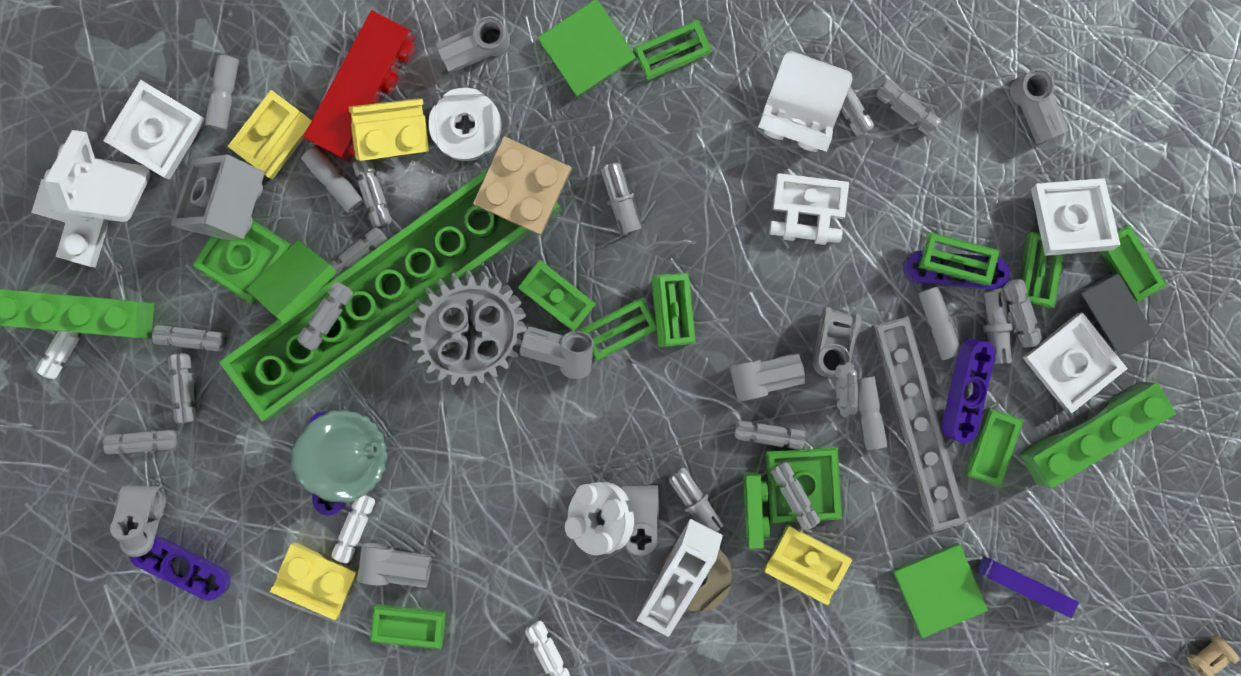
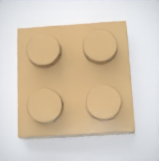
[473,136,572,236]

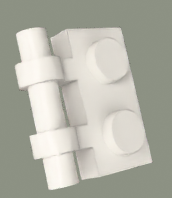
[769,173,849,245]

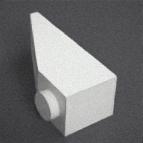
[637,519,723,637]

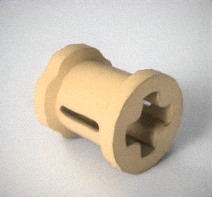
[1186,635,1240,676]

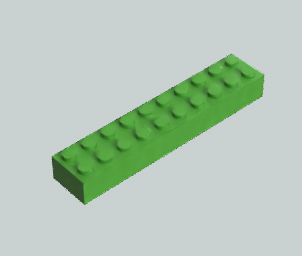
[219,167,562,422]

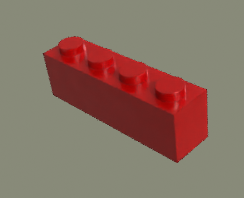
[303,10,416,163]

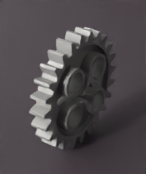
[407,270,527,386]

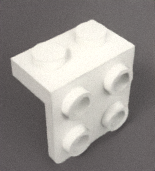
[758,51,853,152]
[44,130,151,222]

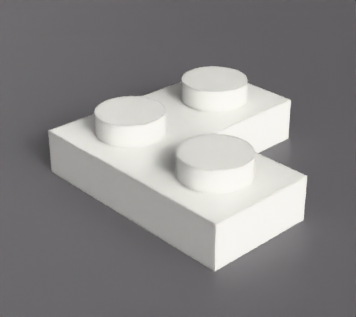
[31,179,110,268]

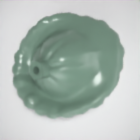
[291,410,388,503]

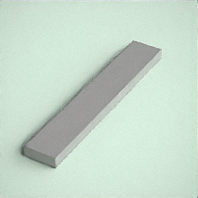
[872,317,968,532]

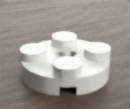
[429,88,502,161]
[565,482,634,556]

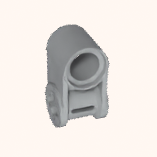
[813,306,861,377]
[110,485,165,557]
[622,485,659,556]

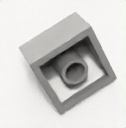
[171,154,265,240]

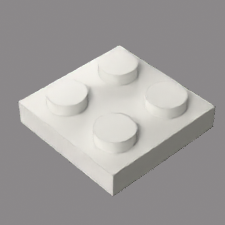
[103,80,206,180]
[1031,178,1120,256]
[1022,313,1128,413]

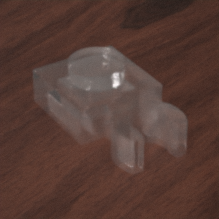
[376,156,445,209]

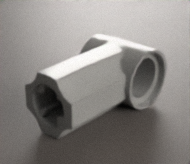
[436,16,510,74]
[1010,69,1069,144]
[520,326,594,379]
[729,354,806,402]
[357,543,432,588]

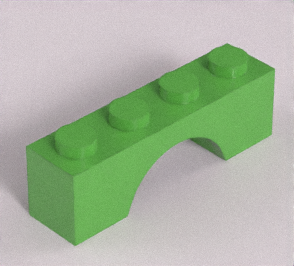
[0,289,155,338]
[1019,382,1176,489]

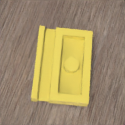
[228,90,312,180]
[349,98,429,161]
[763,524,852,605]
[270,542,358,621]

